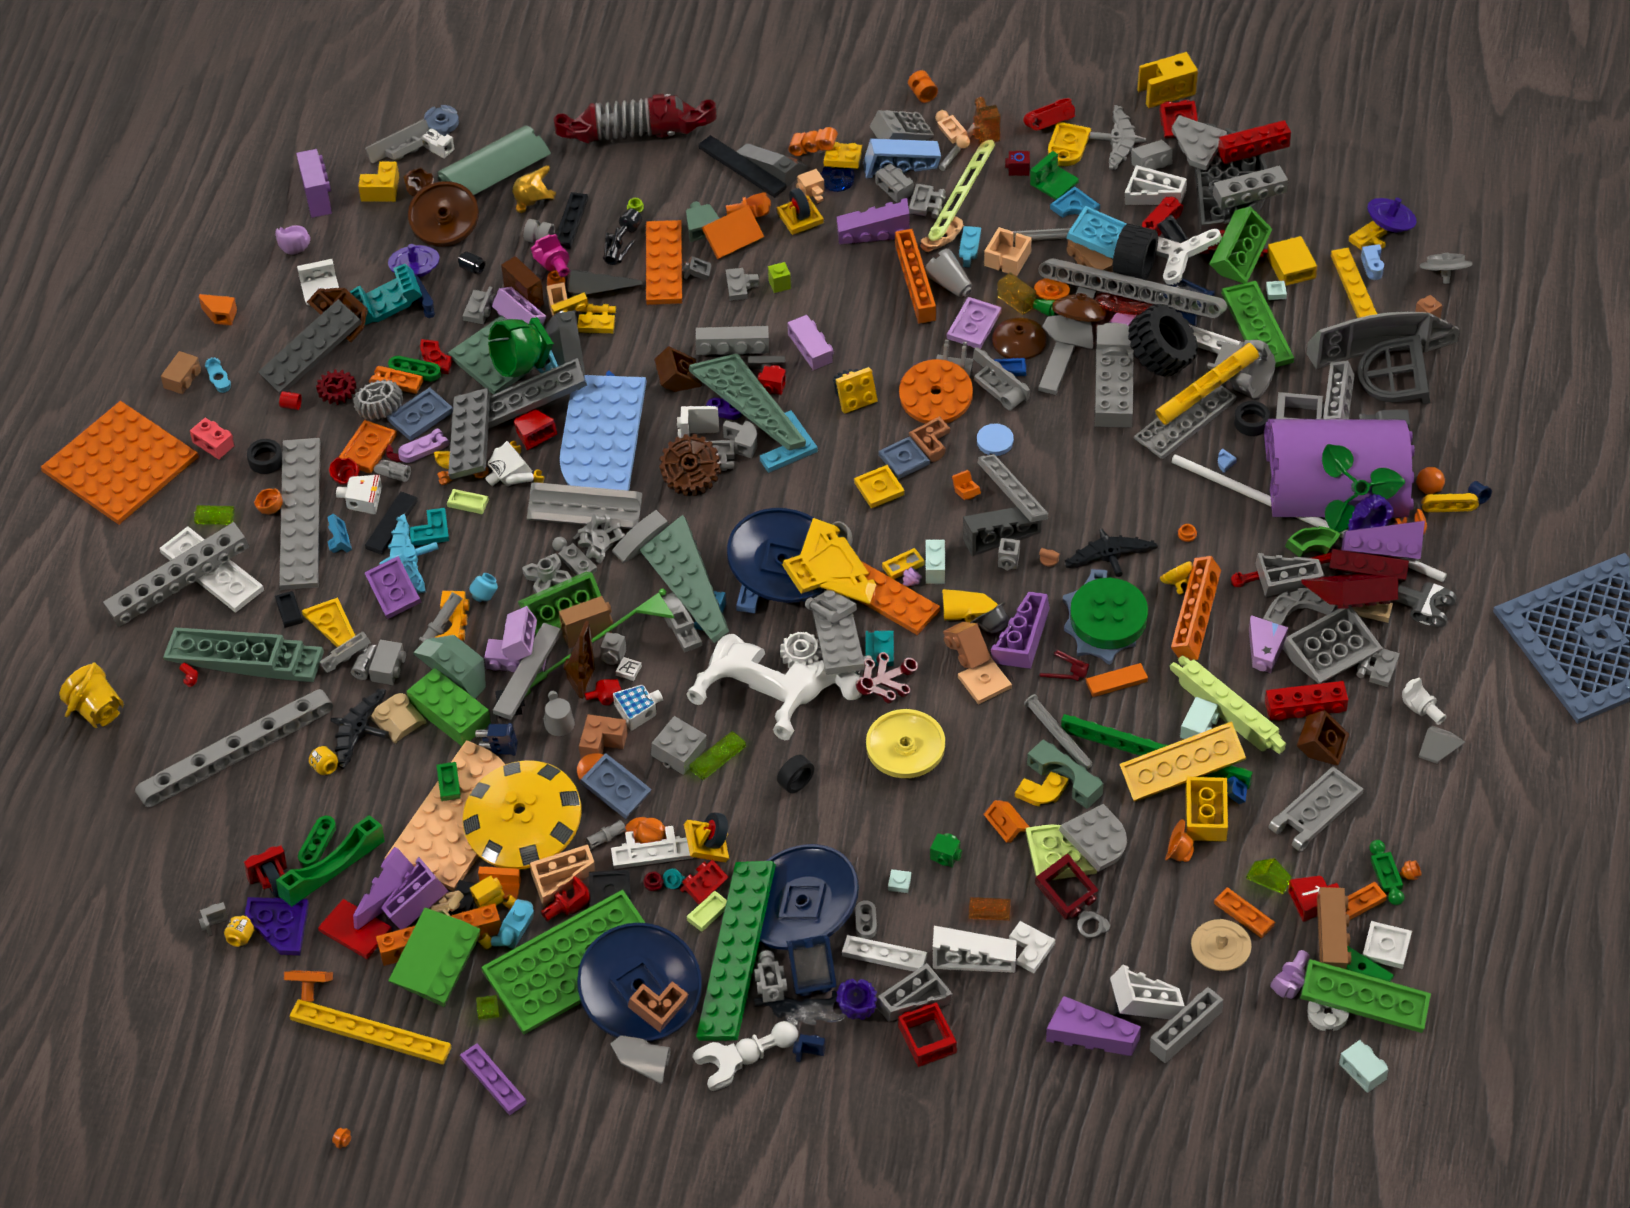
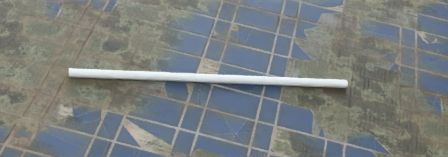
[1172,454,1447,582]

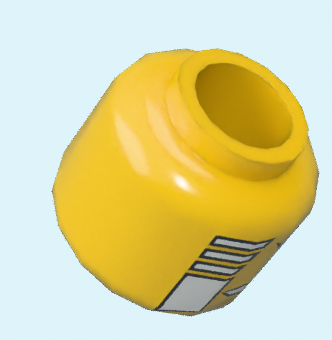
[309,746,338,775]
[224,916,254,947]

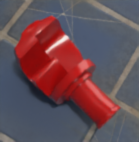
[540,876,590,922]

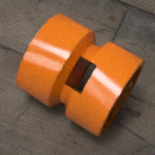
[908,70,938,103]

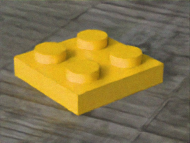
[824,142,862,168]
[854,465,904,508]

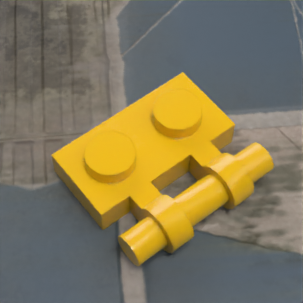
[577,304,616,334]

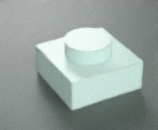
[1266,281,1287,300]
[888,869,911,893]

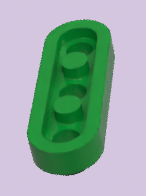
[388,356,441,381]
[298,816,336,868]

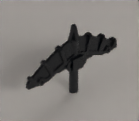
[1065,529,1158,577]
[330,688,389,769]

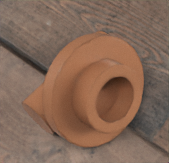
[1039,548,1060,566]

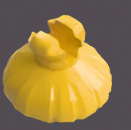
[1160,561,1193,595]

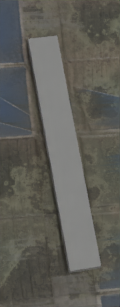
[1039,286,1097,395]

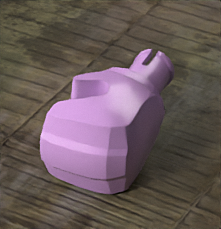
[1270,950,1310,999]

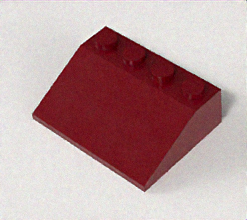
[1301,574,1398,609]

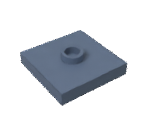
[878,436,930,479]

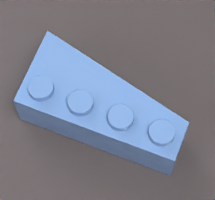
[863,139,941,178]

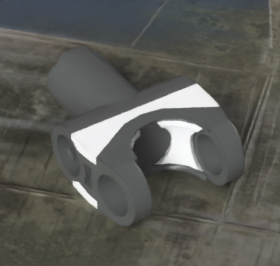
[1394,582,1457,627]

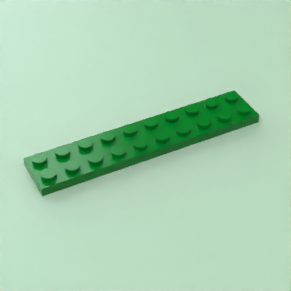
[696,861,776,1041]

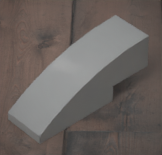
[612,510,668,563]

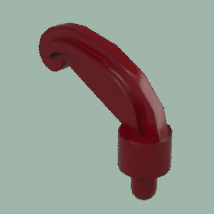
[386,444,403,462]

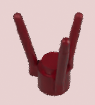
[1039,650,1089,681]

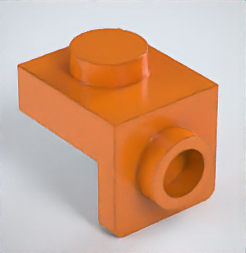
[952,470,981,500]

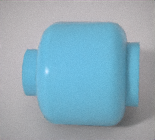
[469,573,498,602]

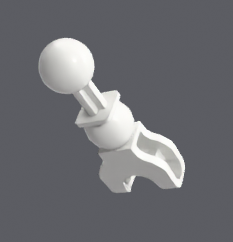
[693,1021,798,1091]

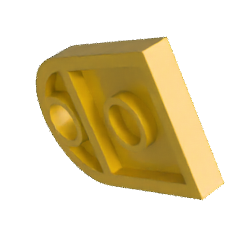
[1048,122,1091,166]

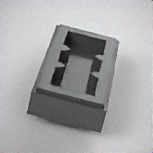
[748,356,785,370]

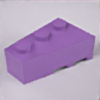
[381,857,448,930]

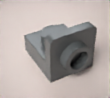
[682,256,711,280]

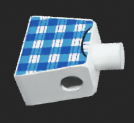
[613,685,663,731]

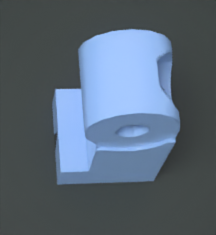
[1361,244,1384,280]

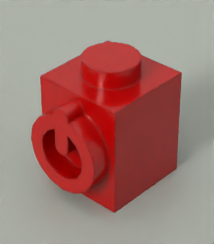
[758,365,786,395]

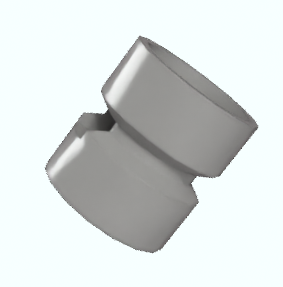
[523,219,555,243]

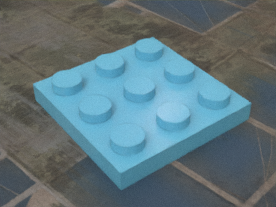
[1066,206,1126,259]

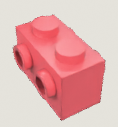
[190,417,234,460]

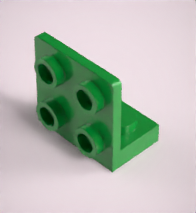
[1030,151,1079,200]

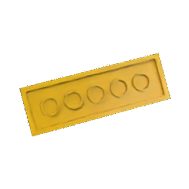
[1120,721,1246,802]

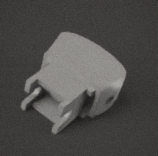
[1207,340,1276,400]

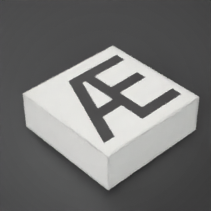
[616,657,642,681]

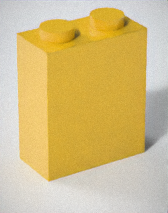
[1267,236,1317,286]

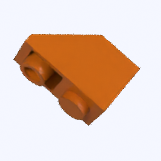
[199,294,237,325]

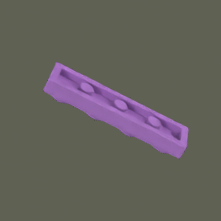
[460,1043,527,1115]

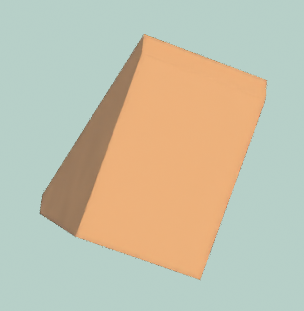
[546,283,567,317]

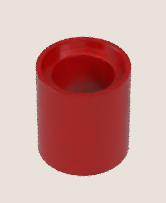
[279,391,302,410]

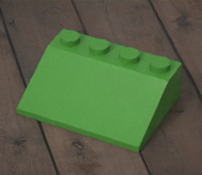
[388,907,480,1007]

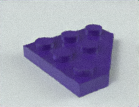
[245,897,309,955]

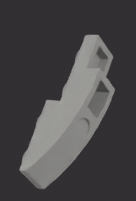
[661,592,702,653]

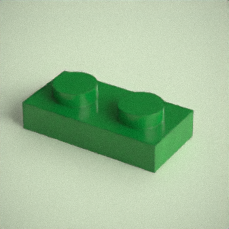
[437,762,461,801]

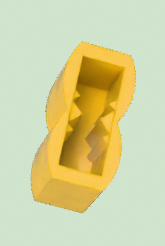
[469,875,505,908]

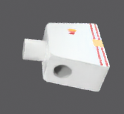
[336,475,382,514]

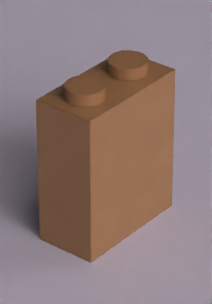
[559,596,613,648]

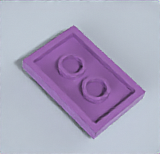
[365,556,421,619]

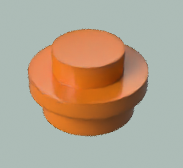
[1178,524,1197,542]
[332,1128,351,1149]

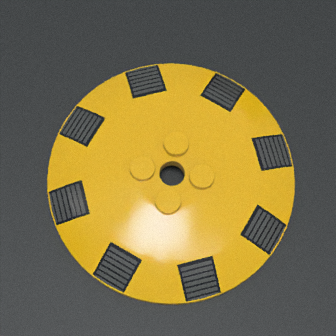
[462,761,582,869]

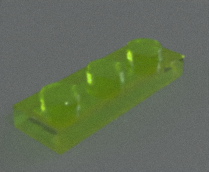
[689,731,746,781]

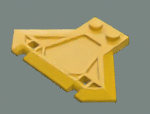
[782,518,876,604]

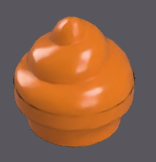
[1399,860,1422,880]

